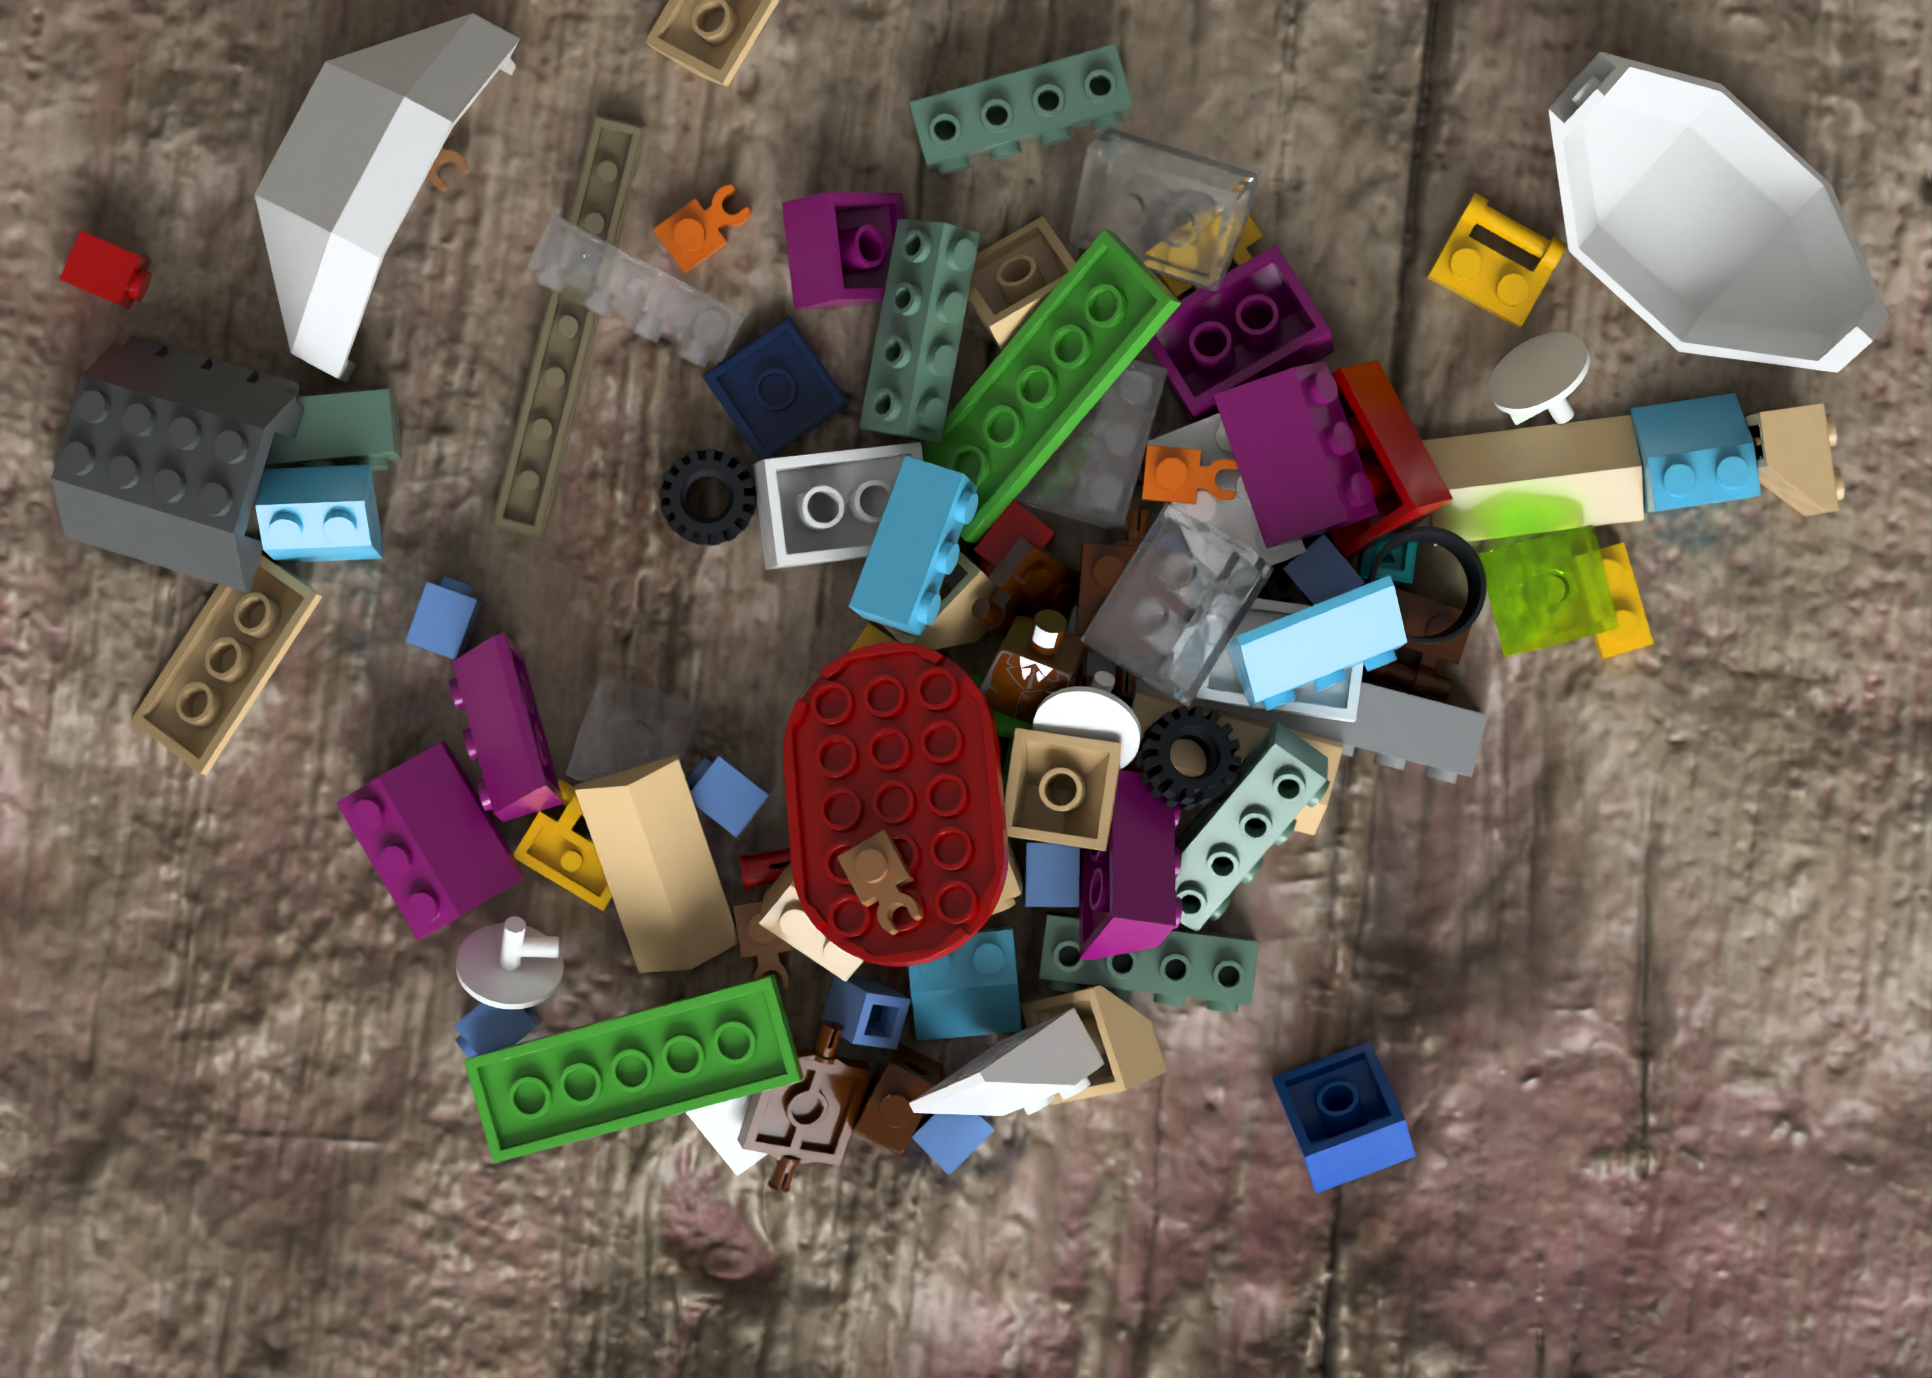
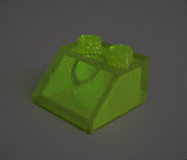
[1478,524,1619,658]

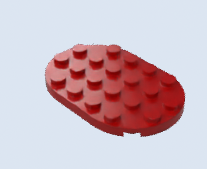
[783,642,1009,967]

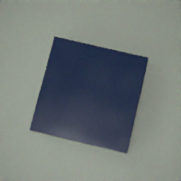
[701,316,849,461]

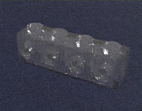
[526,214,746,368]

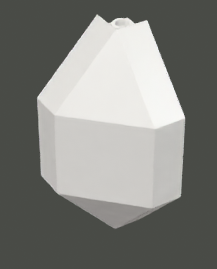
[254,13,520,383]
[1548,52,1890,373]

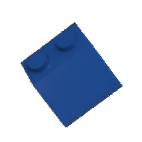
[1272,1041,1416,1194]

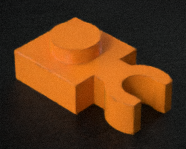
[652,184,752,274]
[1142,445,1238,505]

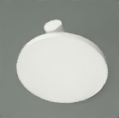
[1488,332,1590,425]
[1033,671,1141,769]
[456,916,564,1009]

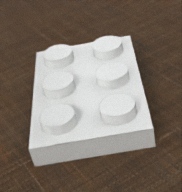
[1146,413,1306,592]
[1194,592,1364,722]

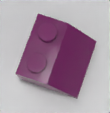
[782,192,905,309]

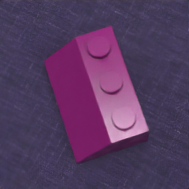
[1146,245,1334,424]
[1213,361,1379,549]
[449,633,564,822]
[336,740,526,941]
[1079,770,1182,960]

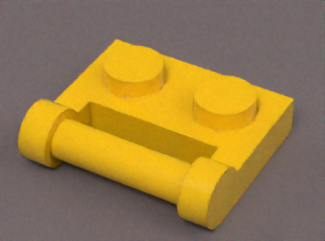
[1427,192,1568,329]

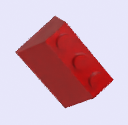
[1330,360,1453,559]

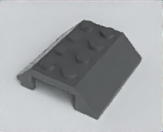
[51,336,304,593]

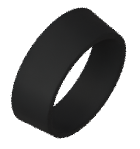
[1368,526,1487,644]

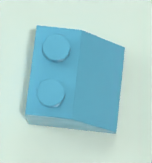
[1628,393,1761,513]
[255,464,384,563]
[908,925,1022,1041]

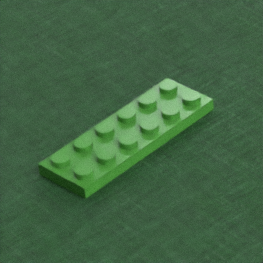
[922,229,1181,544]
[464,974,804,1164]

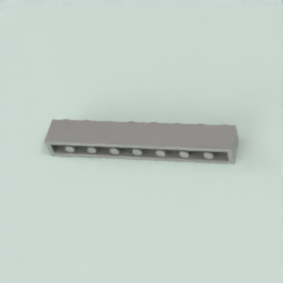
[1066,606,1488,784]

